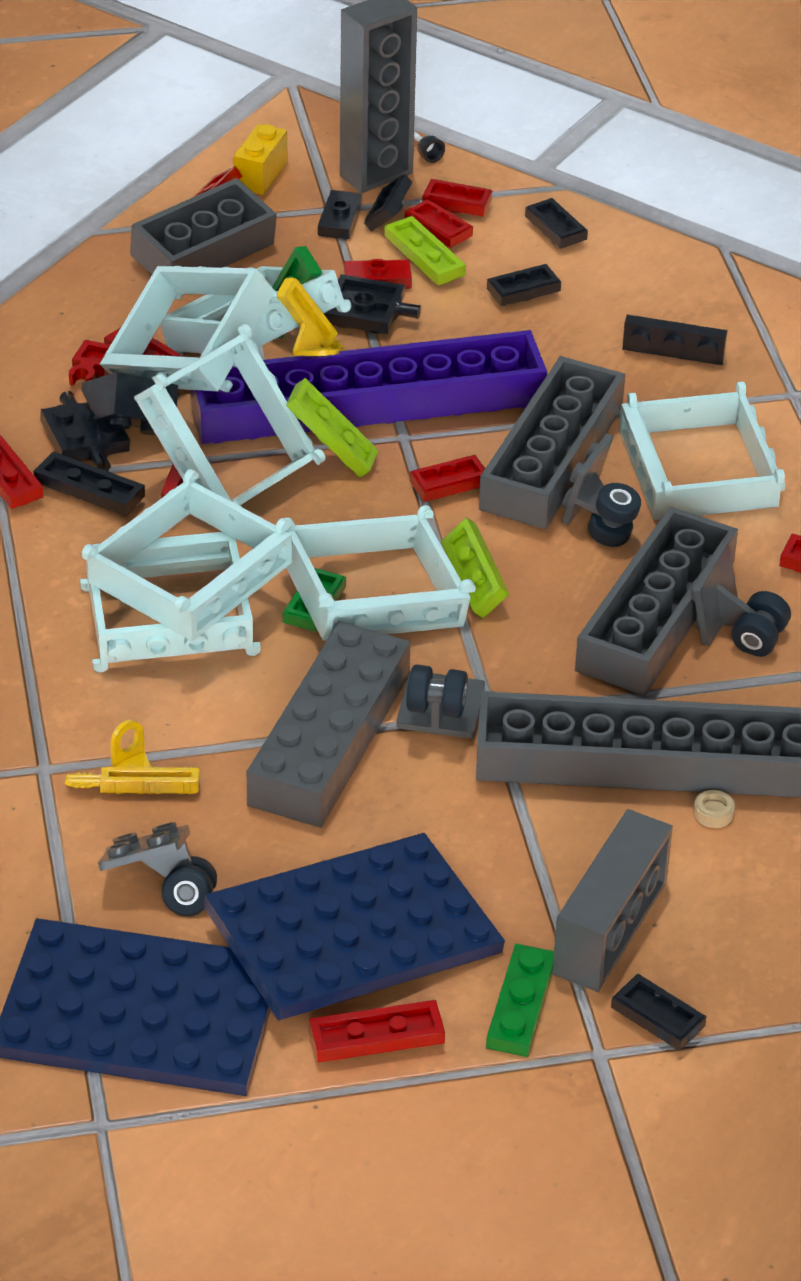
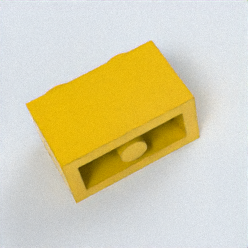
[233,123,288,195]

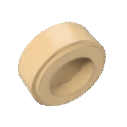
[693,790,735,828]

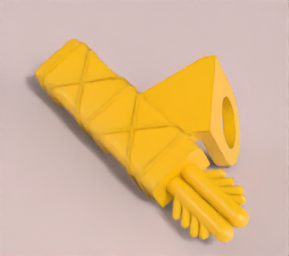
[276,278,345,356]
[65,719,200,795]

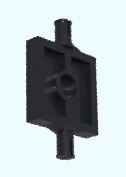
[323,274,421,334]
[40,391,130,471]

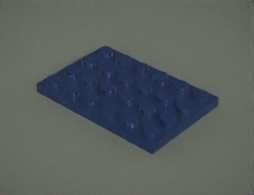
[203,832,505,1021]
[0,918,271,1096]

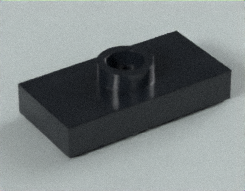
[364,174,412,231]
[318,190,362,239]
[525,198,588,249]
[487,264,561,307]
[611,974,707,1051]

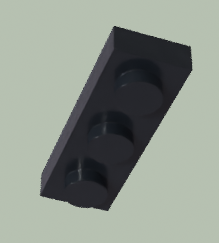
[622,314,728,366]
[33,451,145,516]

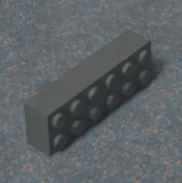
[340,0,418,194]
[479,356,625,529]
[575,506,738,696]
[246,622,411,828]

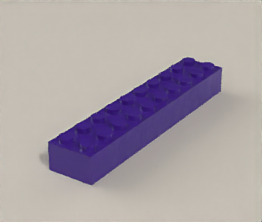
[190,330,547,444]

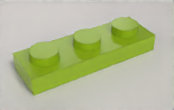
[385,216,466,285]
[286,378,379,478]
[441,517,510,618]

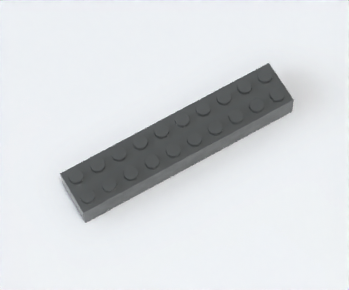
[476,691,801,797]

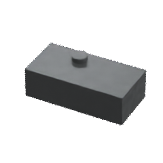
[130,178,277,275]
[552,809,673,992]

